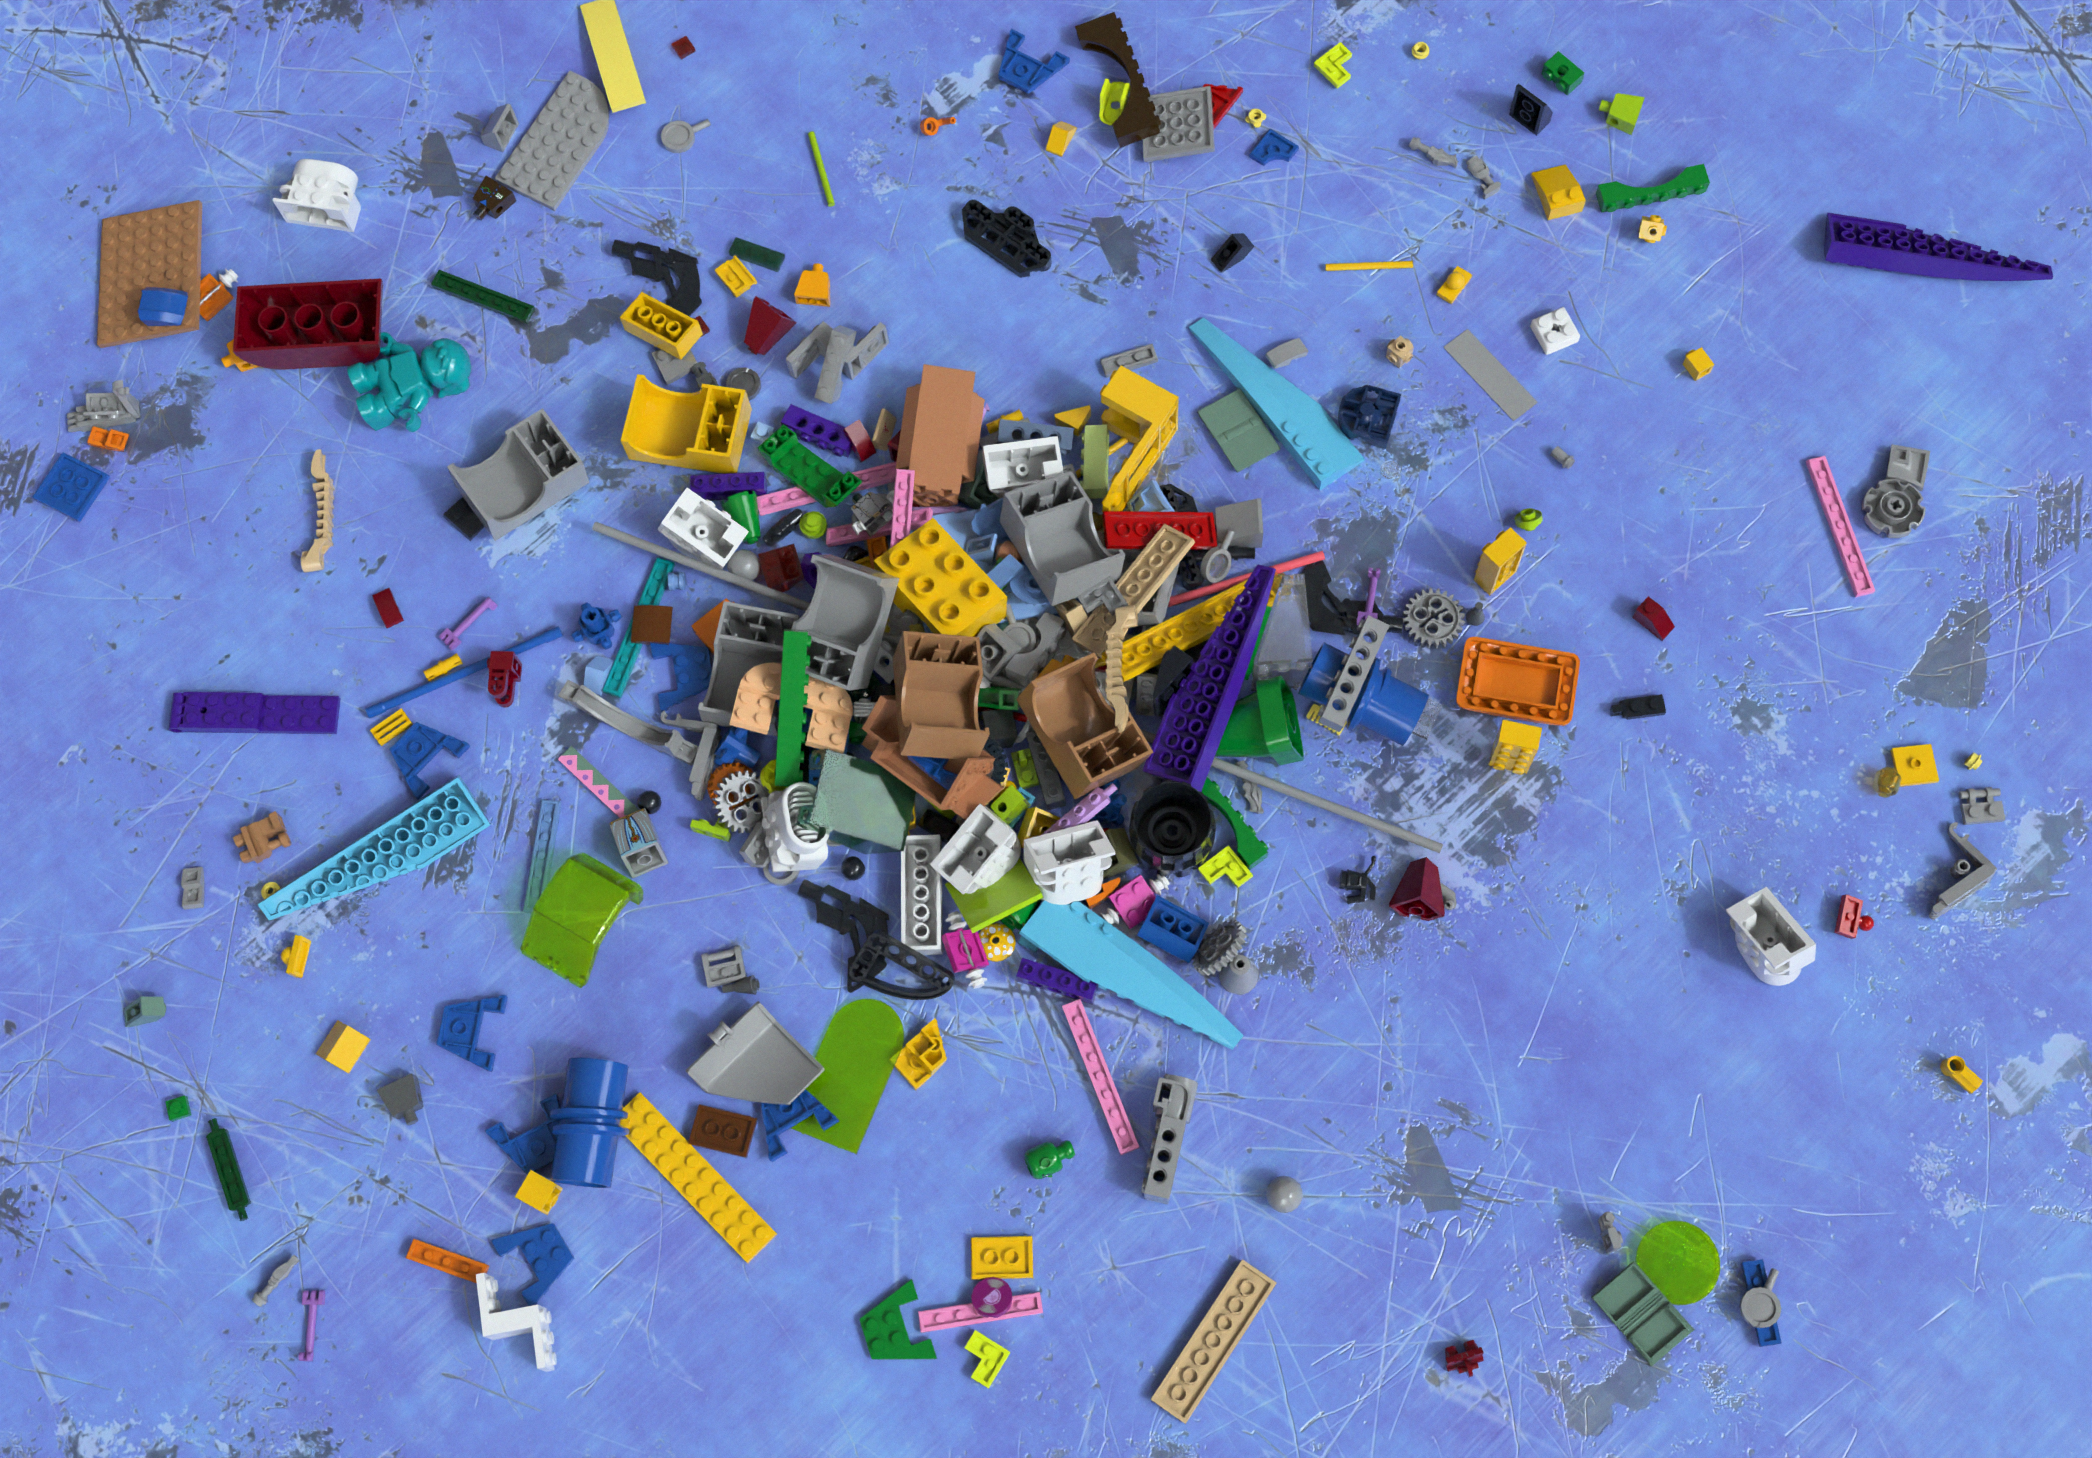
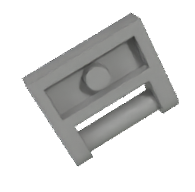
[701,945,747,988]

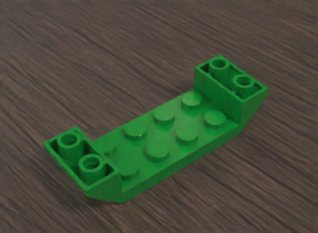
[758,424,862,508]

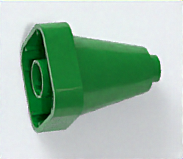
[1215,675,1304,765]

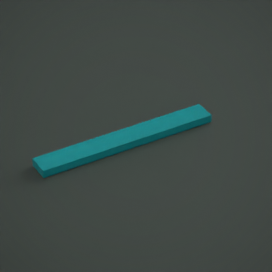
[602,557,675,698]

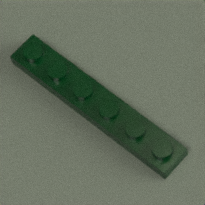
[431,270,535,324]

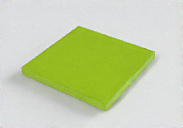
[945,858,1043,933]

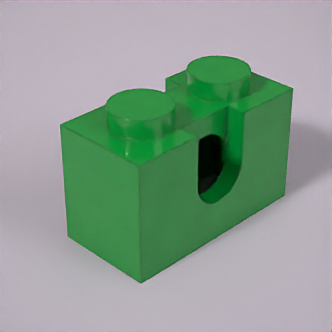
[1541,51,1584,95]

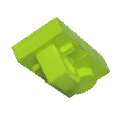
[1011,748,1039,789]
[690,818,731,842]

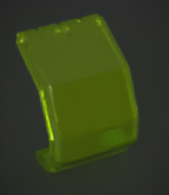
[520,852,644,988]

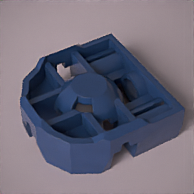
[1338,385,1401,449]

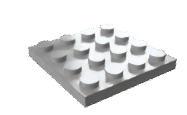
[1143,86,1215,162]

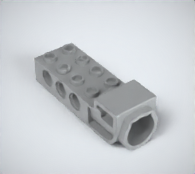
[1141,1074,1198,1204]

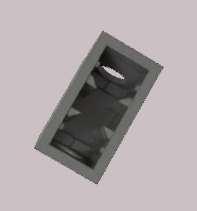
[377,1073,424,1125]

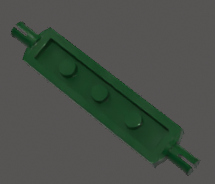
[206,1118,251,1221]

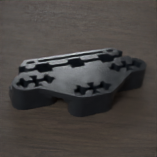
[962,200,1052,278]
[1159,484,1215,591]

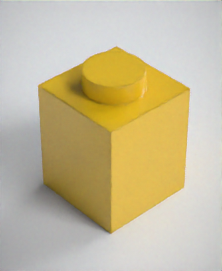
[1683,347,1714,381]

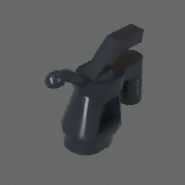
[1339,856,1376,904]

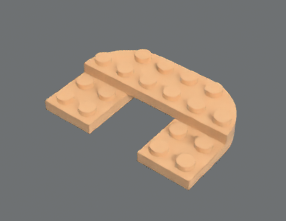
[729,662,853,755]

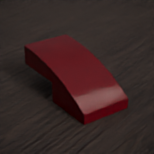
[843,419,877,462]
[372,588,404,629]

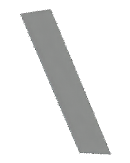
[1444,329,1538,421]

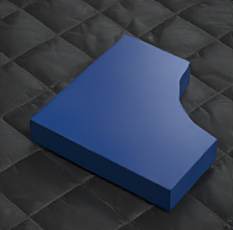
[1249,129,1299,166]

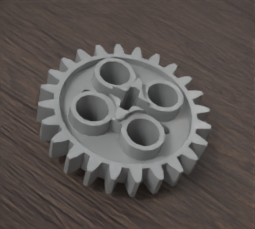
[1402,588,1465,649]
[712,771,769,834]
[1192,919,1247,976]

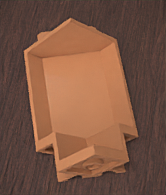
[895,364,985,507]
[861,695,1004,820]

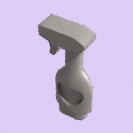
[1466,156,1501,199]

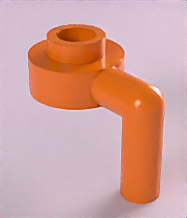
[920,117,956,136]

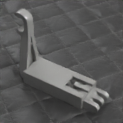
[67,380,140,432]
[660,710,722,801]
[1929,822,1997,920]

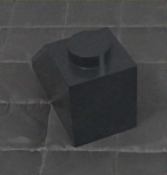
[1211,233,1255,272]

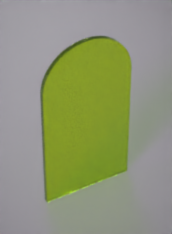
[790,999,904,1155]

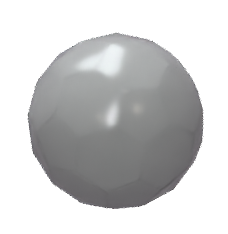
[727,550,761,581]
[1266,1176,1303,1213]

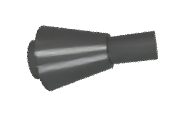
[1466,602,1485,626]
[722,975,760,995]

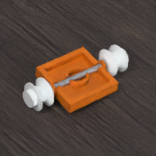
[200,268,238,322]

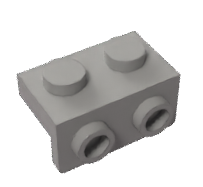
[83,393,126,419]
[739,822,770,868]

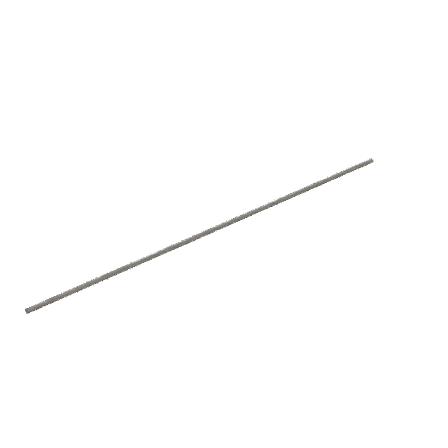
[592,522,1443,853]

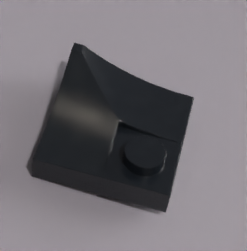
[443,497,484,541]

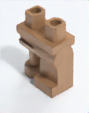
[233,811,292,864]

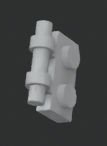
[1959,787,2006,825]
[1598,1212,1623,1254]

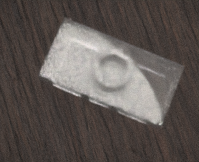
[1412,699,1443,740]

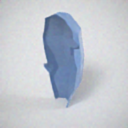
[971,498,1007,538]

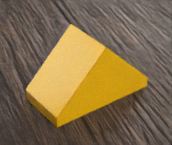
[1046,121,1077,157]
[1054,405,1091,437]

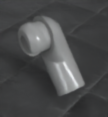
[1440,882,1457,910]

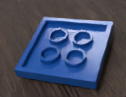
[32,452,110,522]

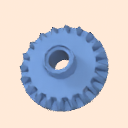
[1009,565,1049,606]

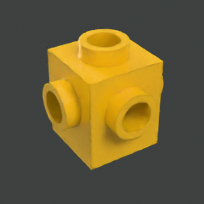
[1638,215,1667,243]

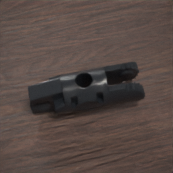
[763,508,803,547]

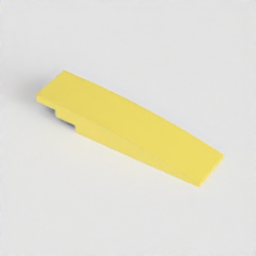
[580,0,646,113]

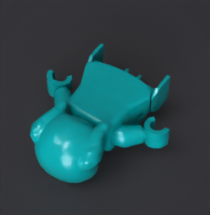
[347,332,472,432]

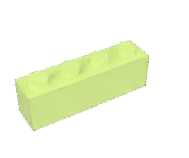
[1080,424,1109,499]

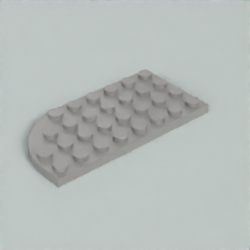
[494,71,610,211]

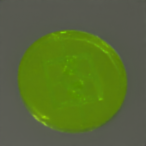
[1635,1221,1720,1306]

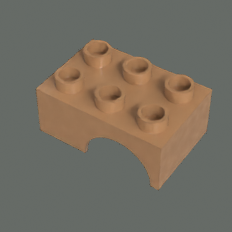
[892,631,990,760]
[1016,653,1154,799]

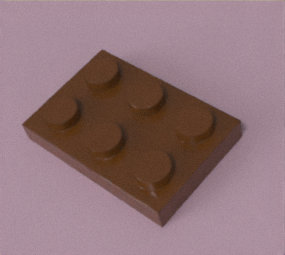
[688,1104,758,1158]

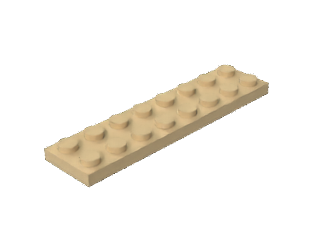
[1072,524,1195,658]
[1151,1259,1277,1424]

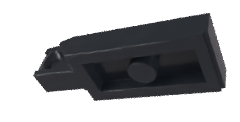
[1610,694,1666,720]

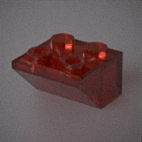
[758,544,804,592]

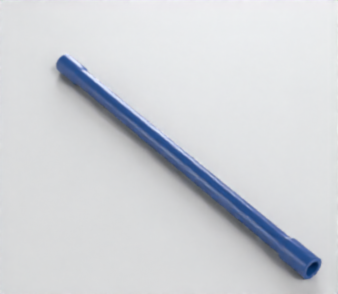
[365,626,563,718]

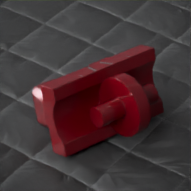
[1445,1340,1484,1377]

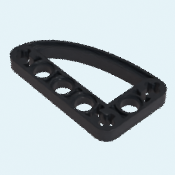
[849,930,955,1000]

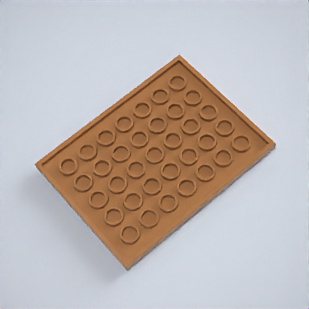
[97,200,202,348]

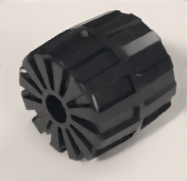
[1129,780,1216,878]

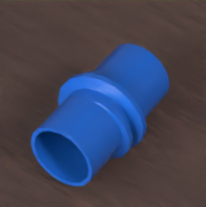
[1298,642,1429,746]
[550,1057,630,1188]

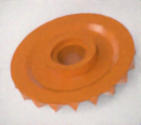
[707,762,756,810]

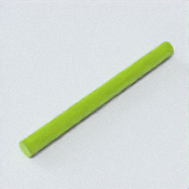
[808,131,835,207]

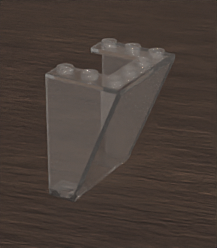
[1251,574,1313,691]

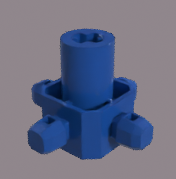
[571,602,622,650]
[714,726,761,769]
[1085,779,1127,826]

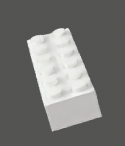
[901,835,943,955]

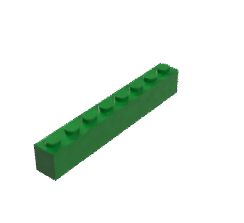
[775,629,811,787]

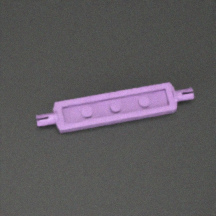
[1042,783,1118,835]

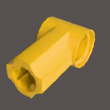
[1940,1056,1983,1094]

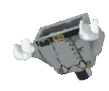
[851,490,894,537]

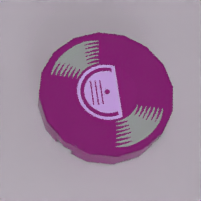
[971,1277,1013,1318]

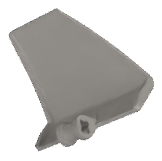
[686,1001,825,1105]

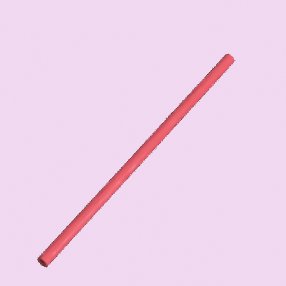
[1168,551,1325,607]

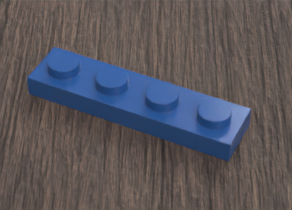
[1741,1259,1782,1347]

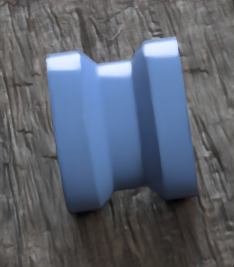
[668,572,686,591]

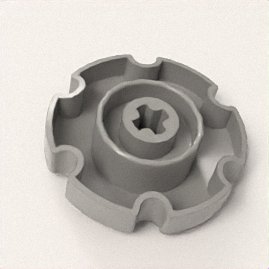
[1861,479,1926,538]

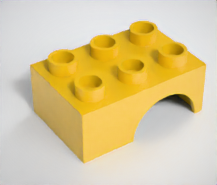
[621,374,752,474]
[874,518,1007,637]

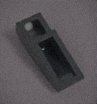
[917,809,960,844]

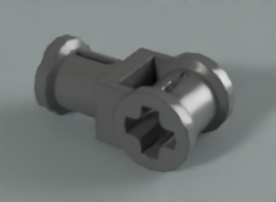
[690,362,719,390]

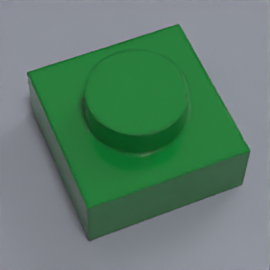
[165,1095,191,1122]

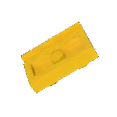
[715,255,757,298]

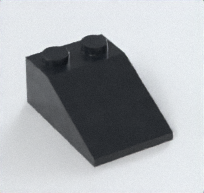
[1509,83,1553,136]
[1152,646,1193,717]

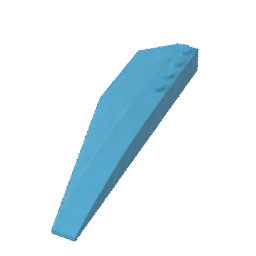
[1189,317,1365,490]
[258,775,491,920]
[1019,900,1244,1050]

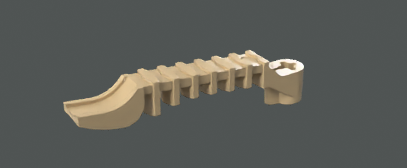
[301,449,335,573]
[1105,605,1138,733]

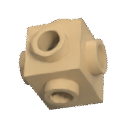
[1386,335,1414,368]

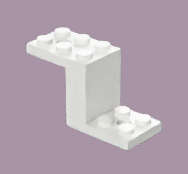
[476,1273,557,1372]

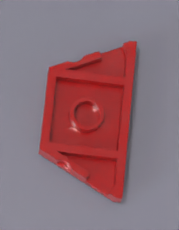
[1203,84,1243,129]

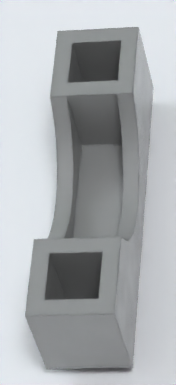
[815,325,857,404]
[1005,611,1067,687]

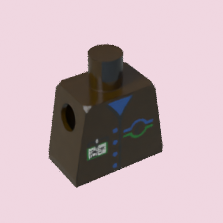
[473,176,517,221]

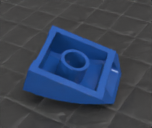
[138,287,188,326]

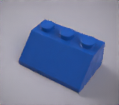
[1137,895,1209,963]

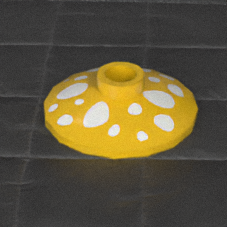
[979,923,1016,962]

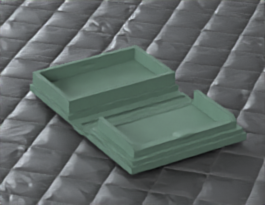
[1197,389,1280,473]
[1591,1261,1694,1366]

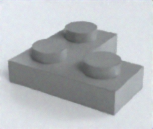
[1077,576,1128,616]

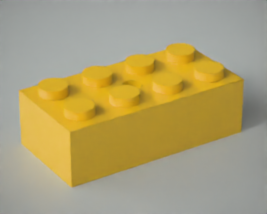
[620,292,703,360]
[1474,527,1527,595]
[1489,720,1542,775]

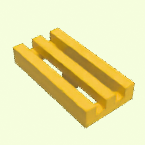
[370,708,413,746]

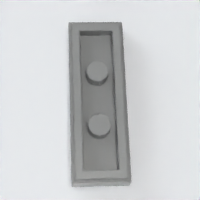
[1100,344,1158,378]

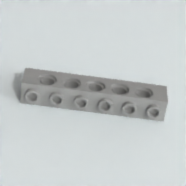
[1318,615,1390,732]

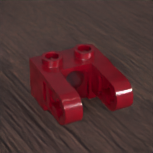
[487,651,522,708]

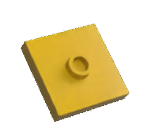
[1890,744,1939,787]

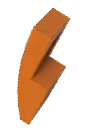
[87,426,129,452]
[1086,877,1121,909]

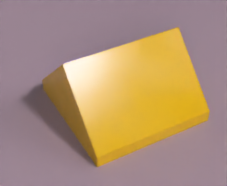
[316,1020,371,1074]

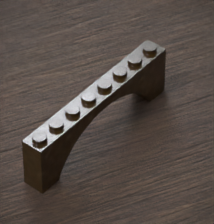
[1075,12,1161,148]

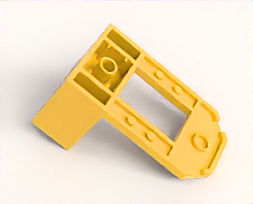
[1100,365,1179,512]

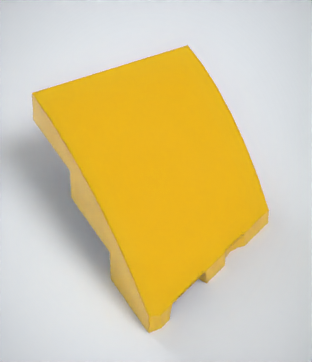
[890,1018,947,1091]

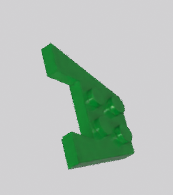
[859,1279,937,1360]

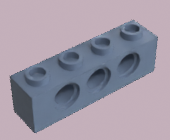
[997,419,1074,455]

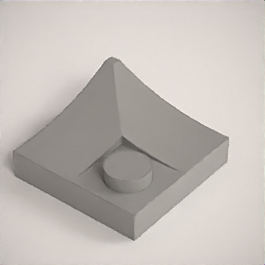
[652,349,697,385]
[1885,444,1930,491]

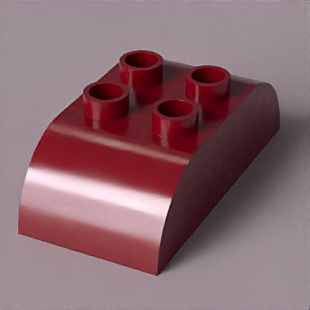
[233,278,383,370]

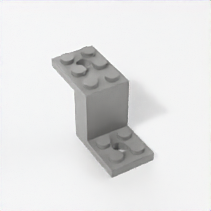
[786,321,889,380]

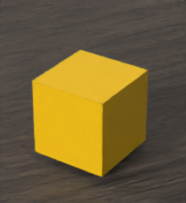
[515,1170,563,1215]

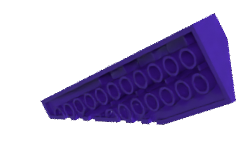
[1824,213,2053,281]
[1142,564,1276,792]

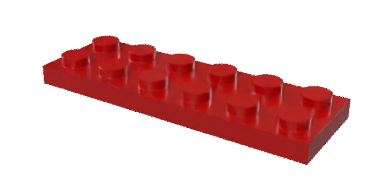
[1102,511,1217,549]

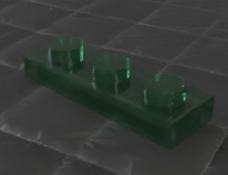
[729,237,785,272]

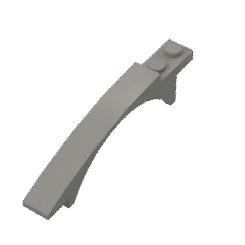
[558,680,699,766]

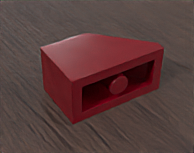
[1632,596,1675,641]

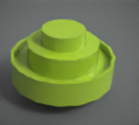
[1514,508,1543,531]
[799,511,827,539]

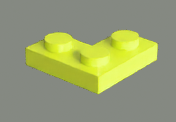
[1314,42,1352,89]
[1198,845,1253,889]
[964,1330,1011,1389]

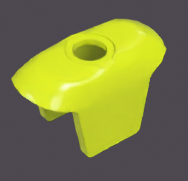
[1099,78,1130,125]

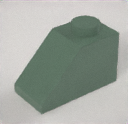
[124,997,166,1027]

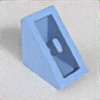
[965,533,997,564]
[584,656,614,696]

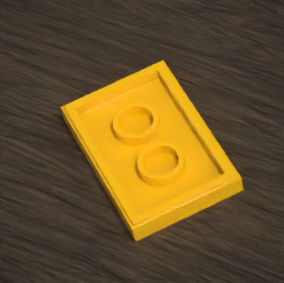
[971,1236,1033,1280]

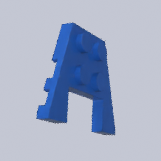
[998,29,1070,94]
[650,643,712,712]
[389,722,470,800]
[907,756,958,791]
[436,995,508,1072]
[761,1089,840,1162]
[485,1093,560,1175]
[491,1223,575,1306]

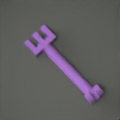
[1357,567,1380,625]
[439,597,498,650]
[299,1290,325,1362]

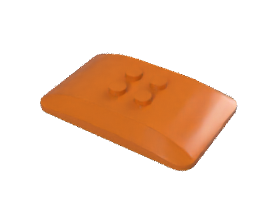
[1456,637,1580,726]

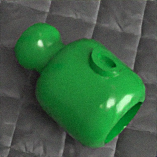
[1024,1140,1075,1179]

